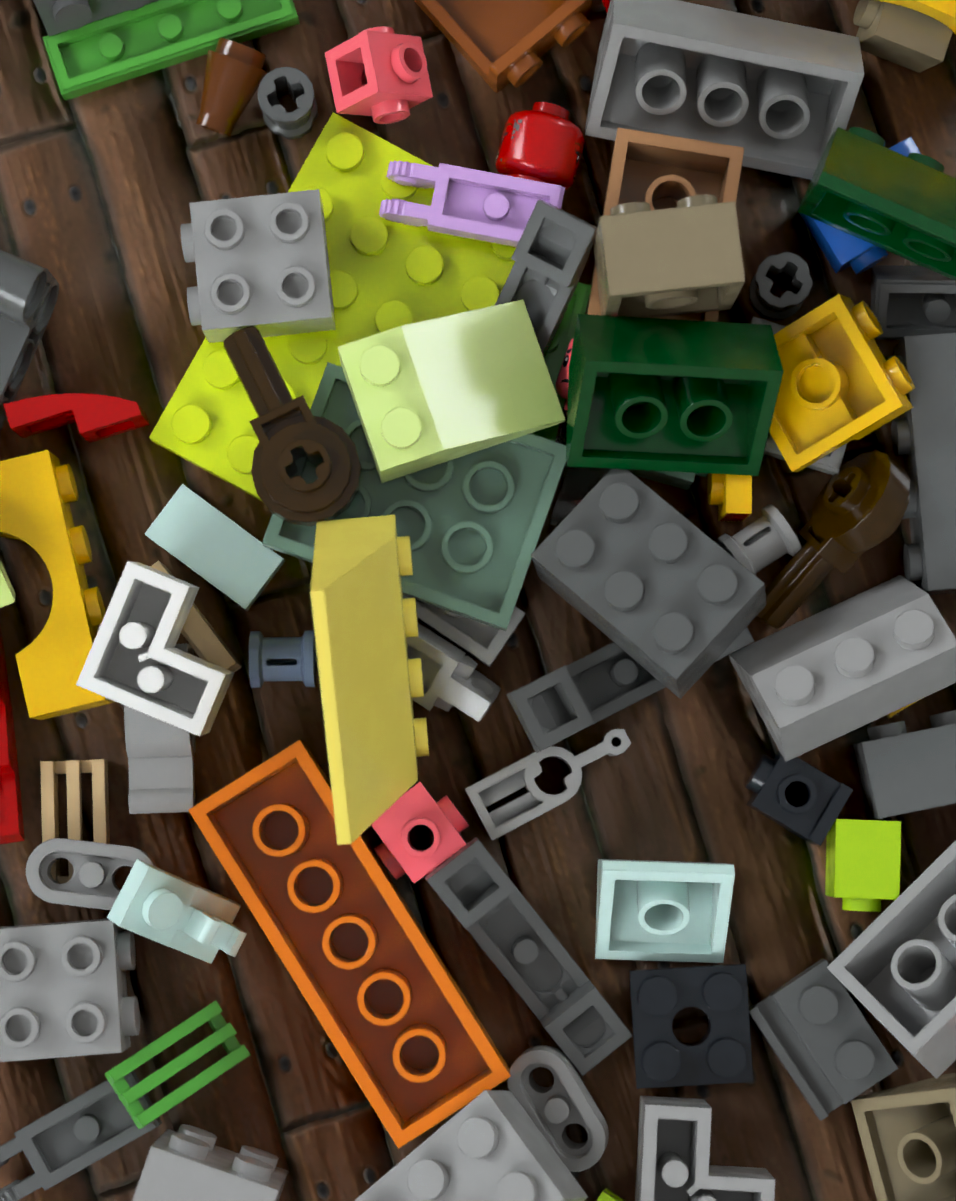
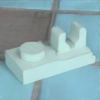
[107,859,247,964]

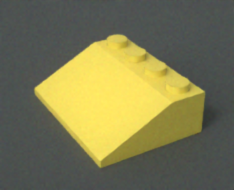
[310,515,429,845]

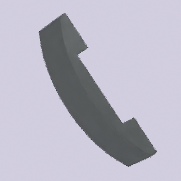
[495,199,597,358]
[506,627,755,753]
[425,837,633,1076]

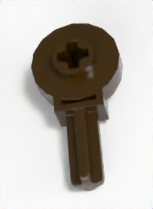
[224,326,362,526]
[758,450,910,628]

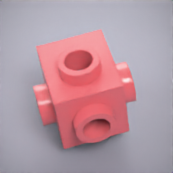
[325,26,433,124]
[371,781,469,883]

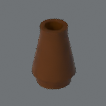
[195,37,267,137]

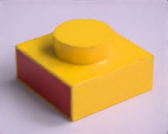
[707,473,752,522]

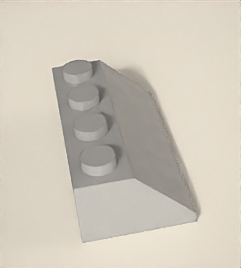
[585,0,865,180]

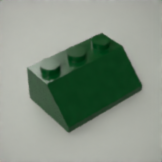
[798,127,956,281]
[566,314,783,476]

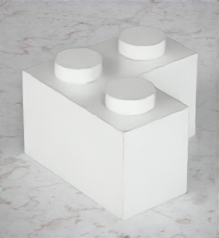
[76,561,235,737]

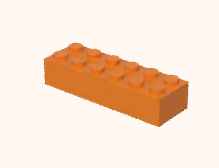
[188,740,511,1149]

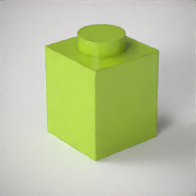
[825,819,901,912]

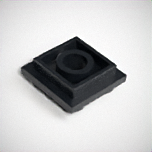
[629,964,753,1089]

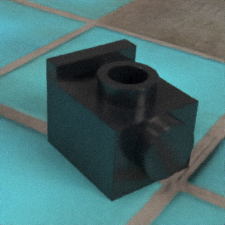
[745,751,853,846]

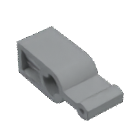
[124,644,196,814]
[465,729,631,841]

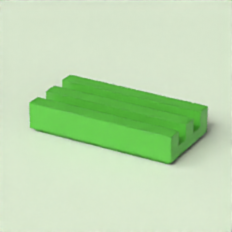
[104,1001,251,1129]

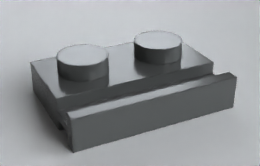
[749,958,898,1121]

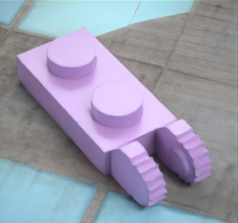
[379,160,565,247]

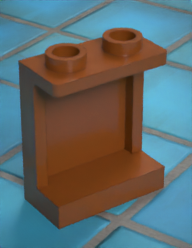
[414,0,592,94]

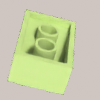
[338,299,566,483]

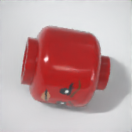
[495,102,585,191]

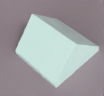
[595,859,735,963]

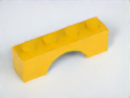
[0,450,115,720]

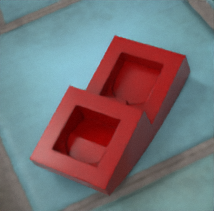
[3,393,149,443]

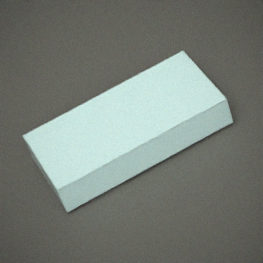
[144,484,285,611]

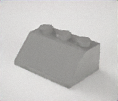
[729,575,956,762]

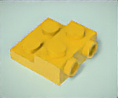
[769,294,915,472]

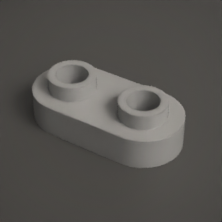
[26,838,157,910]
[507,1045,609,1172]

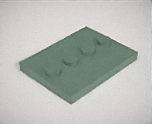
[262,362,566,631]

